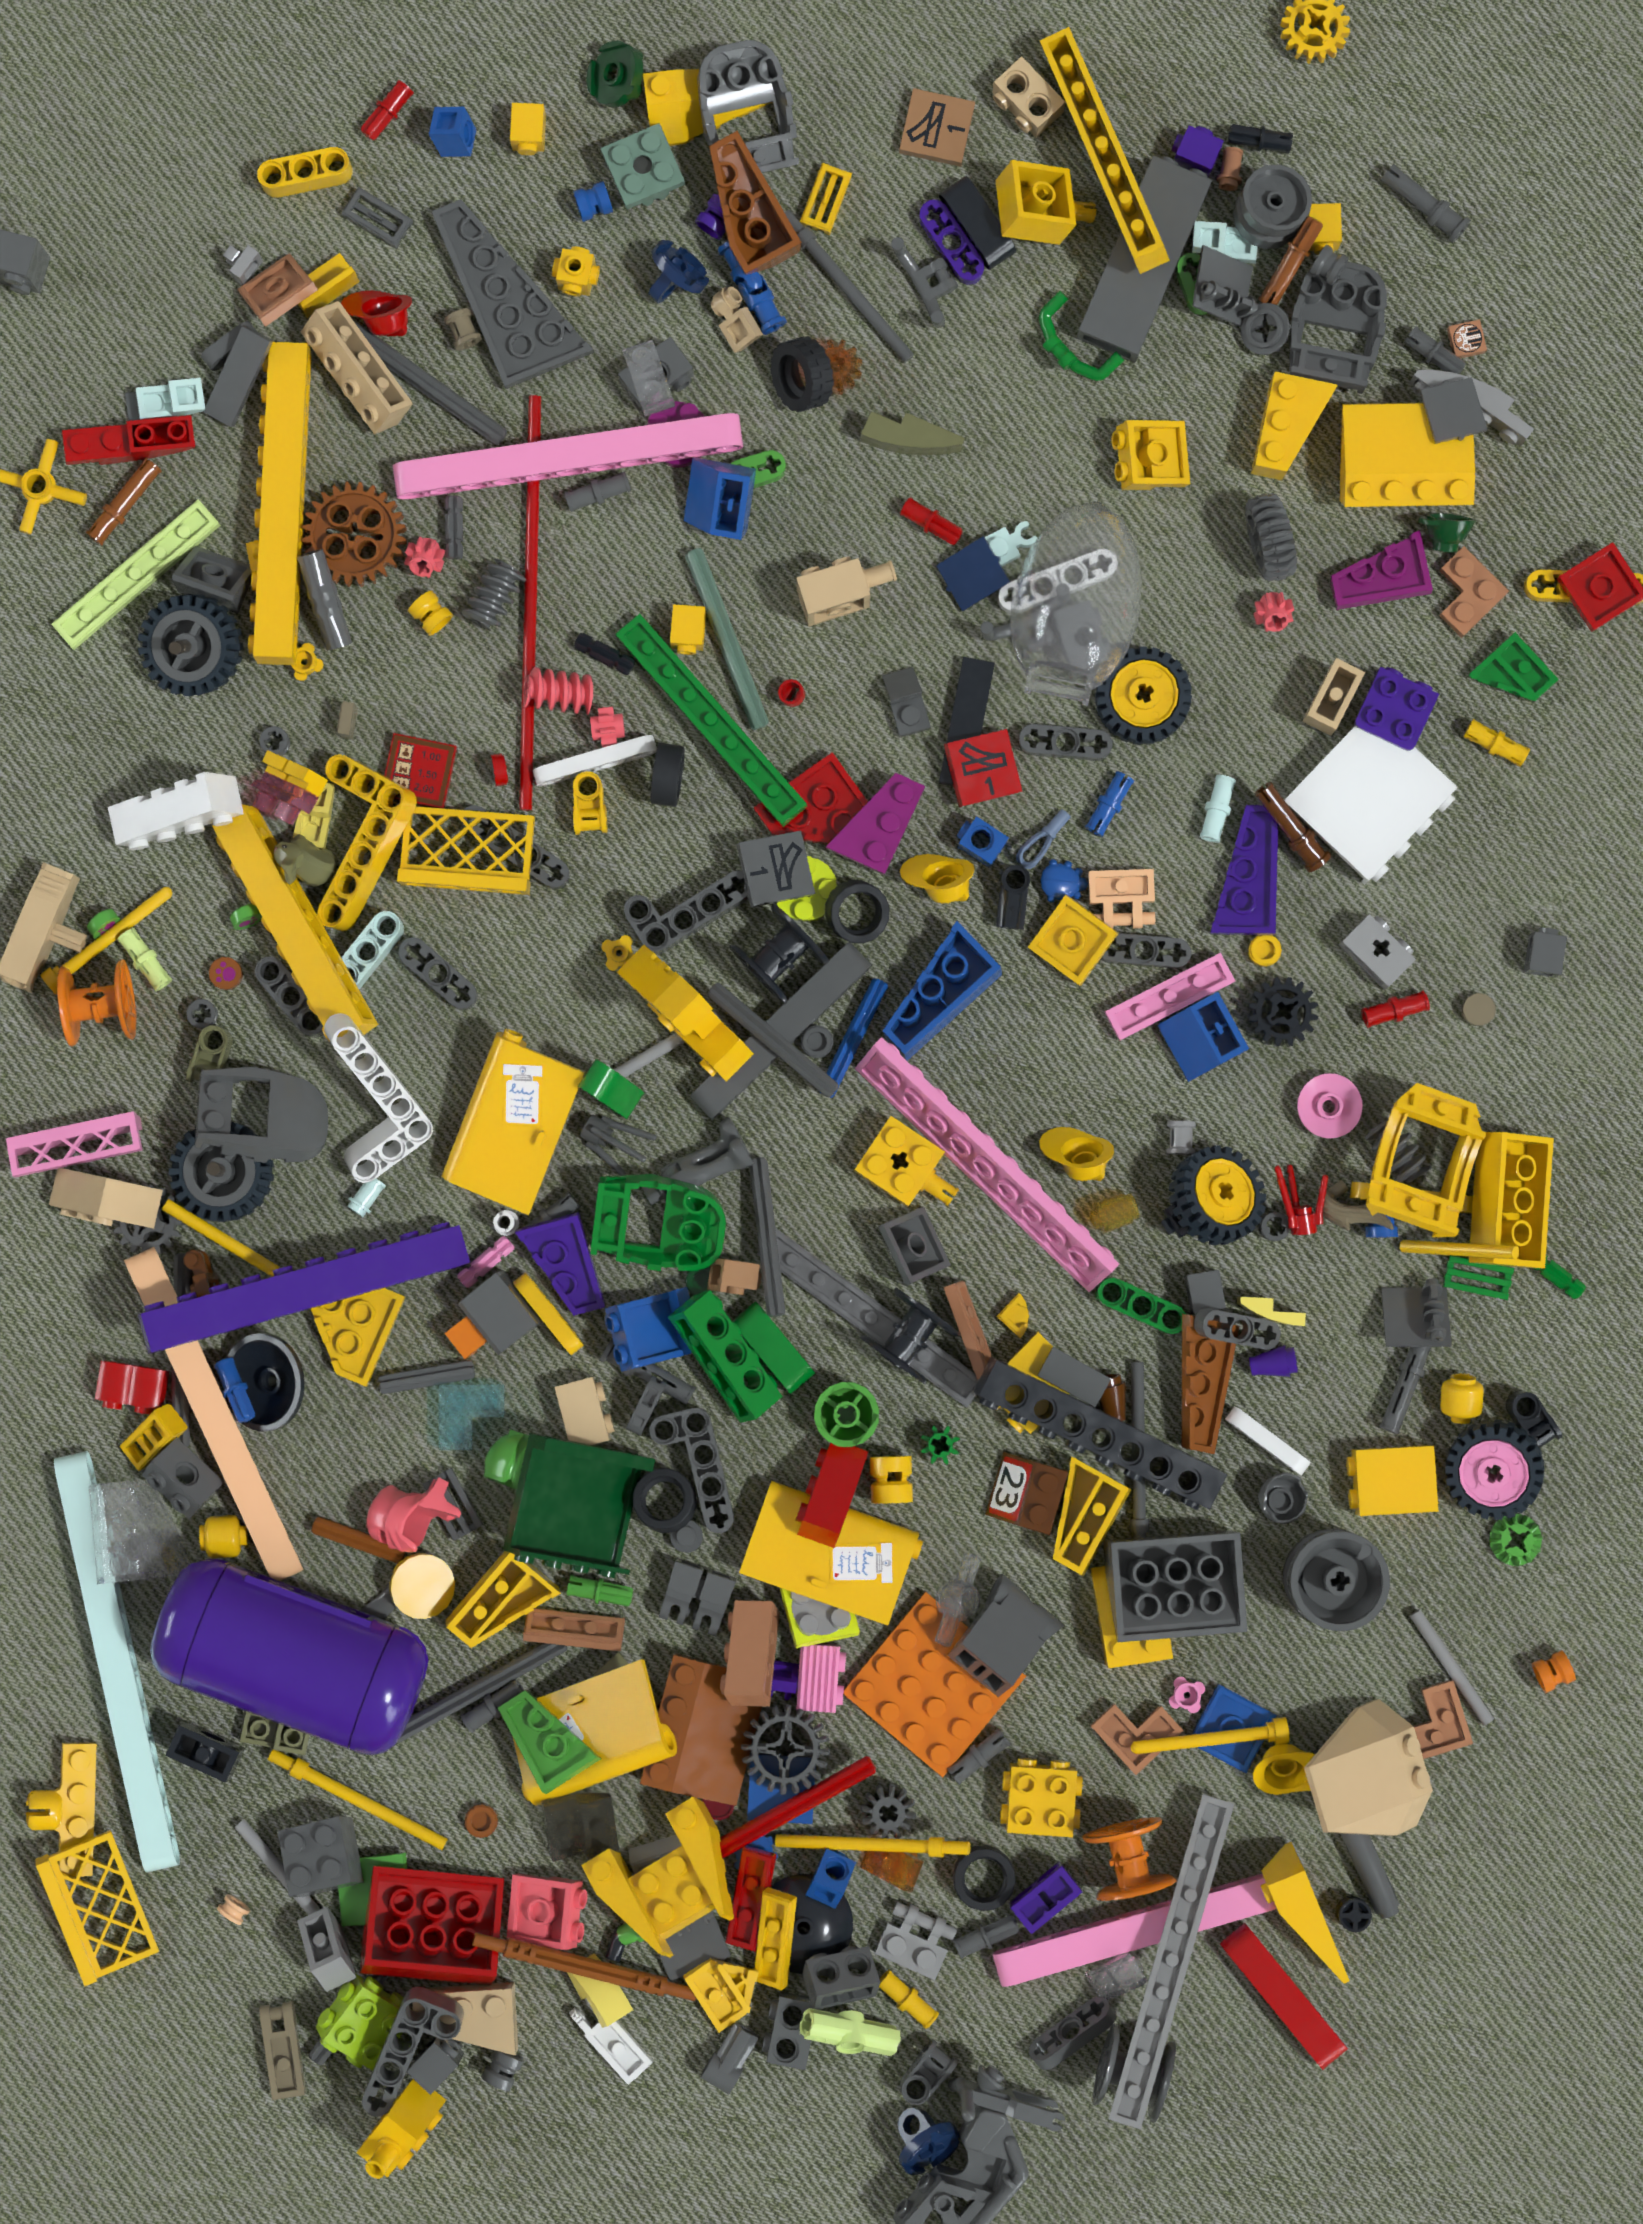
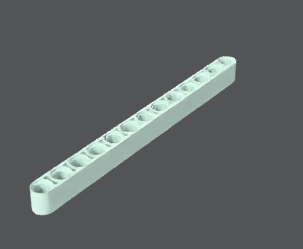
[54,1451,180,1873]

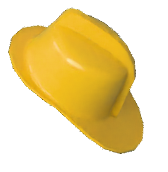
[900,854,975,904]
[1039,1127,1114,1181]
[1253,1744,1315,1795]

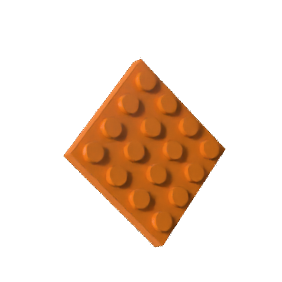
[843,1591,1026,1778]

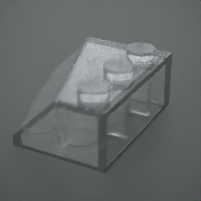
[89,1480,191,1585]

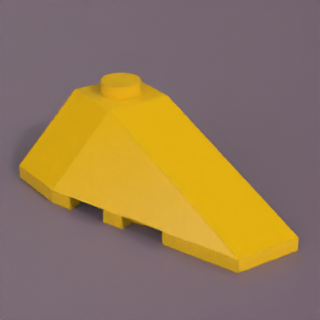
[643,69,772,146]
[1260,1842,1350,1983]

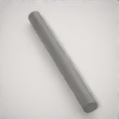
[613,1010,720,1077]
[1409,1609,1494,1726]
[234,1819,320,1915]

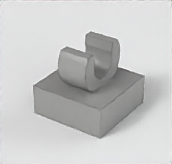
[223,245,263,286]

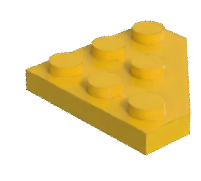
[311,1288,406,1387]

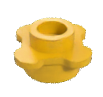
[291,643,324,681]
[601,935,634,971]

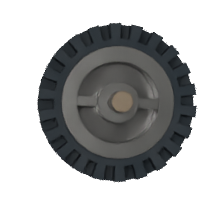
[138,594,243,696]
[169,1122,274,1222]

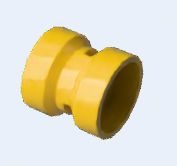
[408,590,453,636]

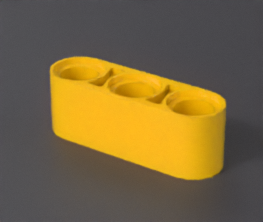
[257,147,353,198]

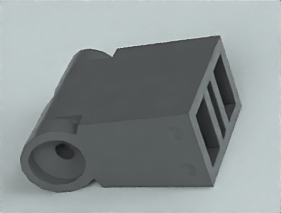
[947,1573,1065,1697]

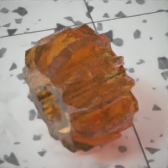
[820,339,862,395]

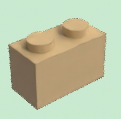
[1302,658,1365,736]
[554,1377,615,1445]

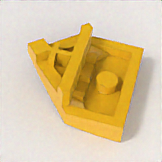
[683,1958,759,2033]

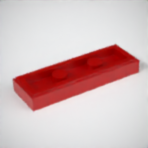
[725,1845,777,1952]

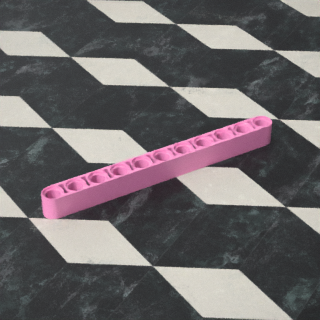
[393,413,743,499]

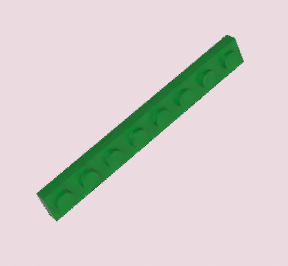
[615,614,807,827]

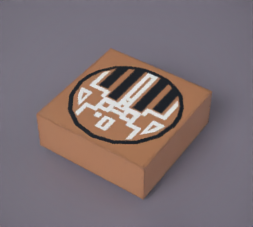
[1447,319,1487,358]

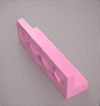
[6,1111,143,1178]

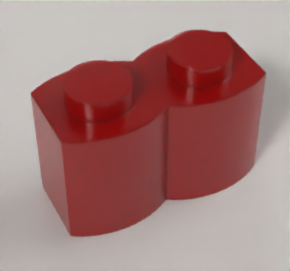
[94,1361,170,1415]

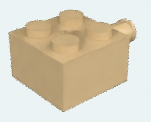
[796,557,897,627]

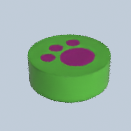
[229,904,262,930]
[87,909,120,939]

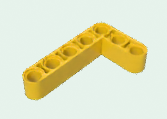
[317,754,417,931]

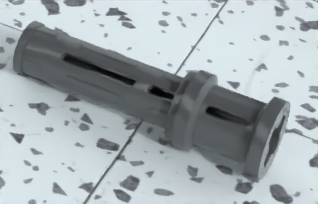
[1381,164,1471,244]
[599,1338,696,1405]

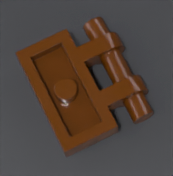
[183,1250,220,1298]

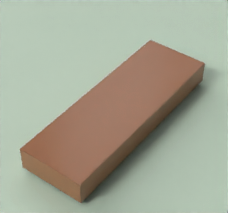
[943,1280,992,1380]
[523,1608,625,1651]

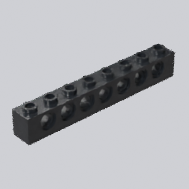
[974,1356,1227,1510]

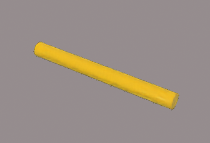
[161,1199,280,1277]
[1399,1240,1519,1259]

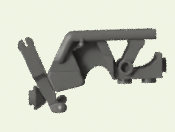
[893,2064,1065,2224]

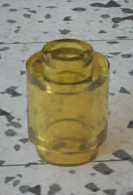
[1089,1193,1140,1234]

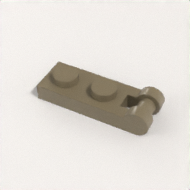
[259,2001,307,2100]

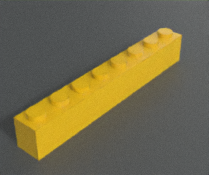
[1039,27,1170,274]
[212,804,379,1042]

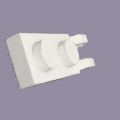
[569,1998,653,2085]

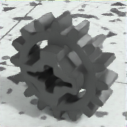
[113,1185,184,1254]

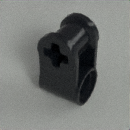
[1506,1391,1563,1447]

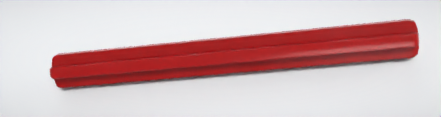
[719,1756,876,1859]

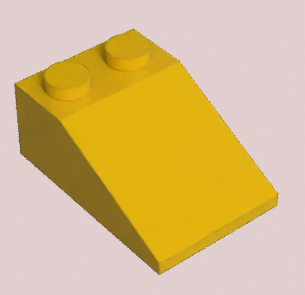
[1090,1566,1173,1668]

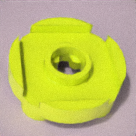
[776,856,837,921]

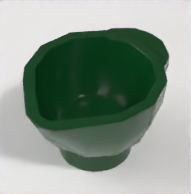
[1418,513,1477,552]

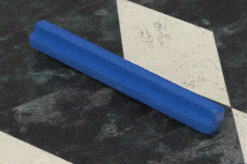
[819,978,888,1098]

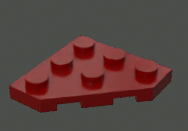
[753,752,868,845]

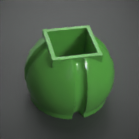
[483,1429,529,1490]

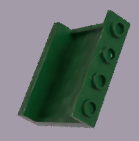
[503,1433,655,1578]

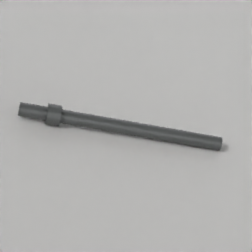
[784,210,914,363]
[1129,1362,1149,1538]

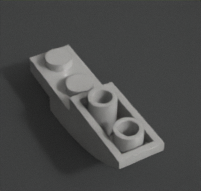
[1409,370,1534,446]

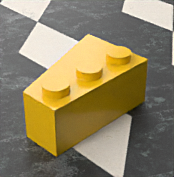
[445,1551,561,1648]

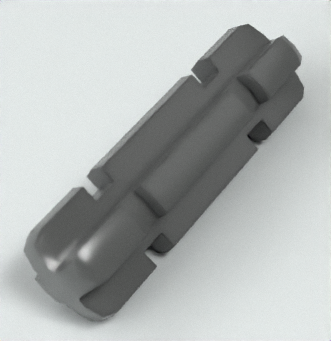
[445,496,463,560]

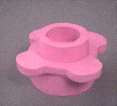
[1169,1677,1205,1713]

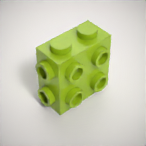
[315,1973,404,2071]

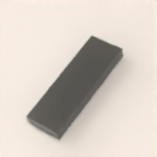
[203,325,273,427]

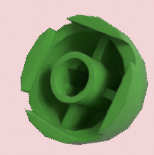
[814,1382,879,1447]

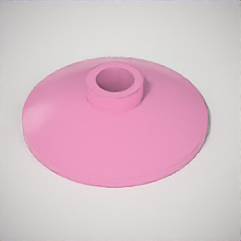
[1297,1073,1363,1139]

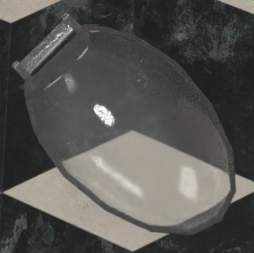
[1010,501,1142,706]

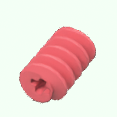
[523,667,593,715]

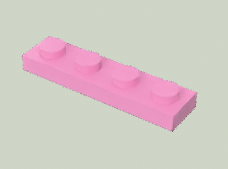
[1104,952,1235,1041]

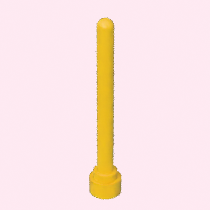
[40,887,173,995]
[1131,1717,1290,1754]

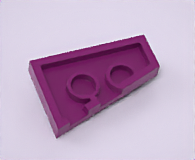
[1330,530,1433,610]
[826,773,925,875]

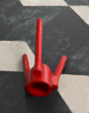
[1274,1165,1328,1235]

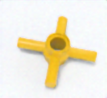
[0,439,87,535]

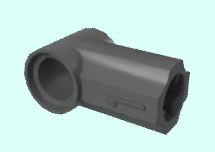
[700,2022,759,2095]

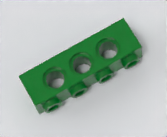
[668,1290,783,1423]

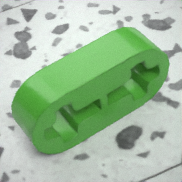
[1176,253,1207,315]
[731,450,786,488]

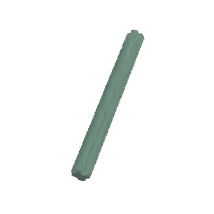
[685,548,769,730]

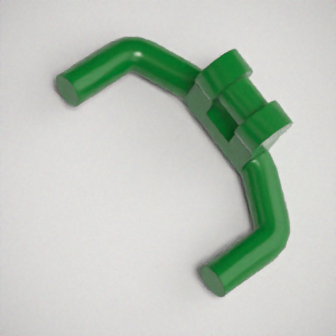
[1039,290,1125,381]

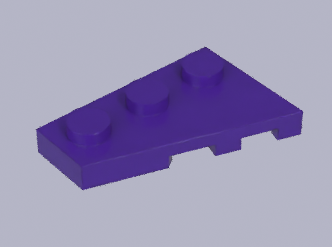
[515,1213,606,1316]

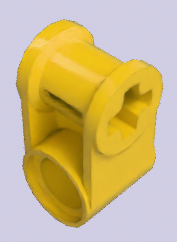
[573,771,608,835]

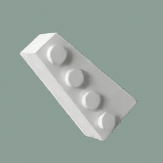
[108,772,244,850]

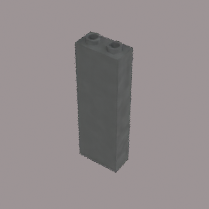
[1076,156,1212,363]

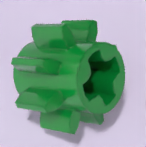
[920,1425,960,1465]

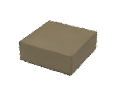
[337,701,358,740]

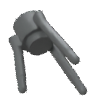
[580,1115,657,1176]

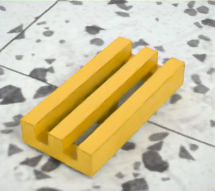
[800,163,852,235]

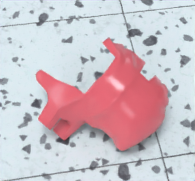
[366,1477,461,1553]

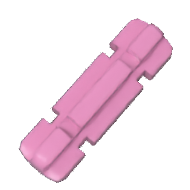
[457,1236,514,1288]

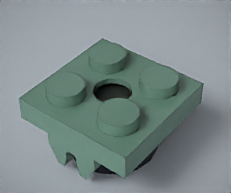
[600,123,685,210]

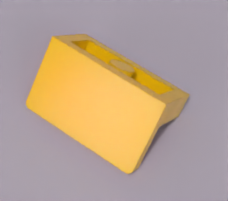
[298,253,360,318]

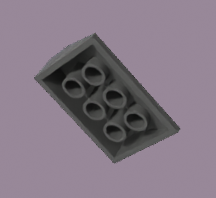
[1103,1530,1247,1642]

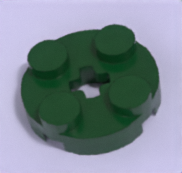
[586,40,643,108]

